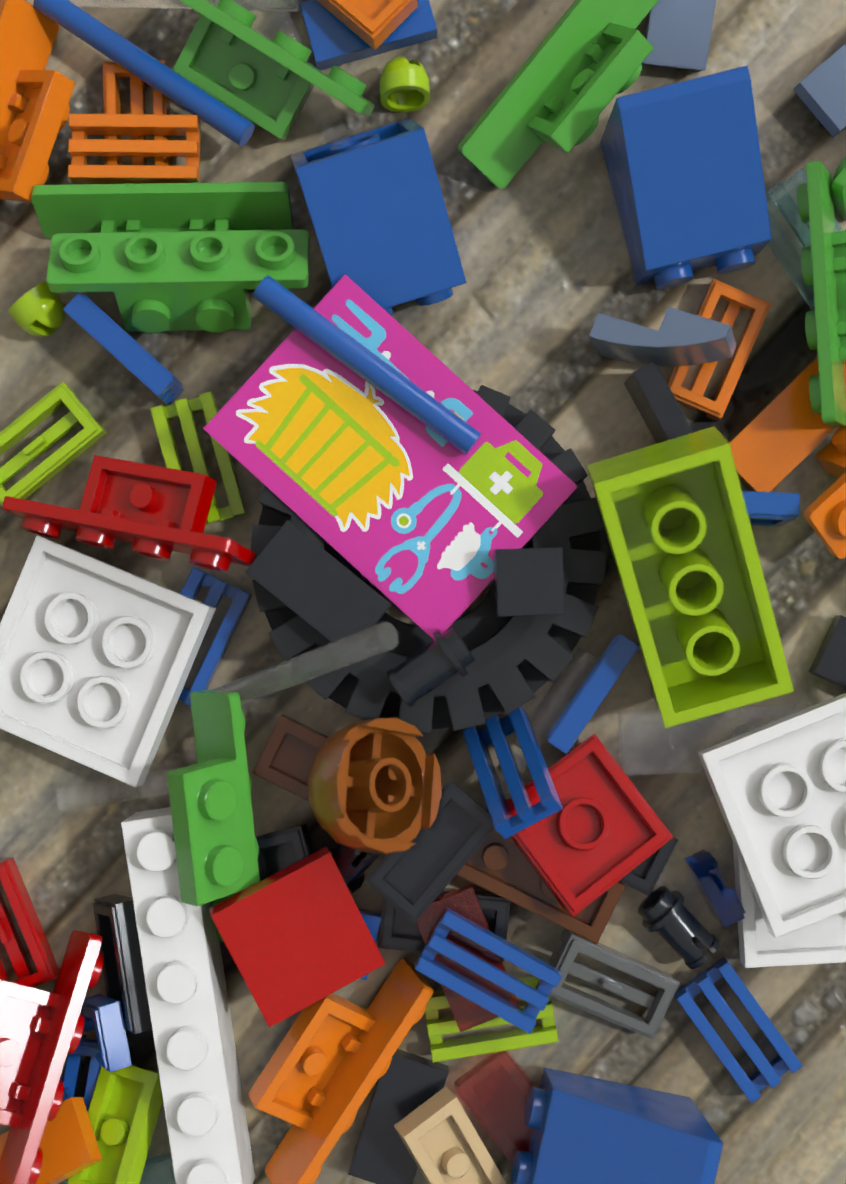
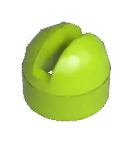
[379,56,431,113]
[8,281,65,337]

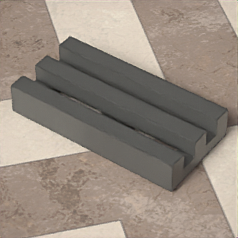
[548,928,680,1040]

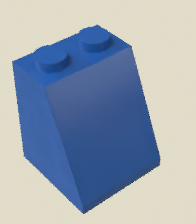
[600,65,772,289]
[290,117,467,315]
[511,1068,723,1184]

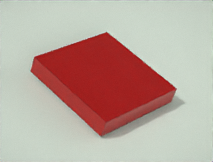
[506,734,673,917]
[209,846,386,1028]

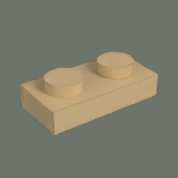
[394,1086,506,1184]

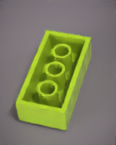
[586,426,794,728]

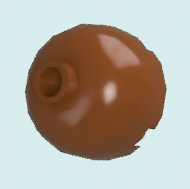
[307,718,442,853]

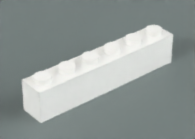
[121,807,255,1184]

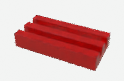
[0,857,60,988]

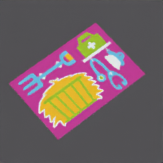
[203,274,578,640]

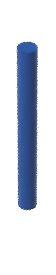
[33,0,255,146]
[253,275,482,455]

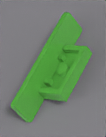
[172,0,375,140]
[458,0,659,189]
[797,160,846,428]
[31,181,293,238]
[46,229,310,334]
[167,689,260,942]

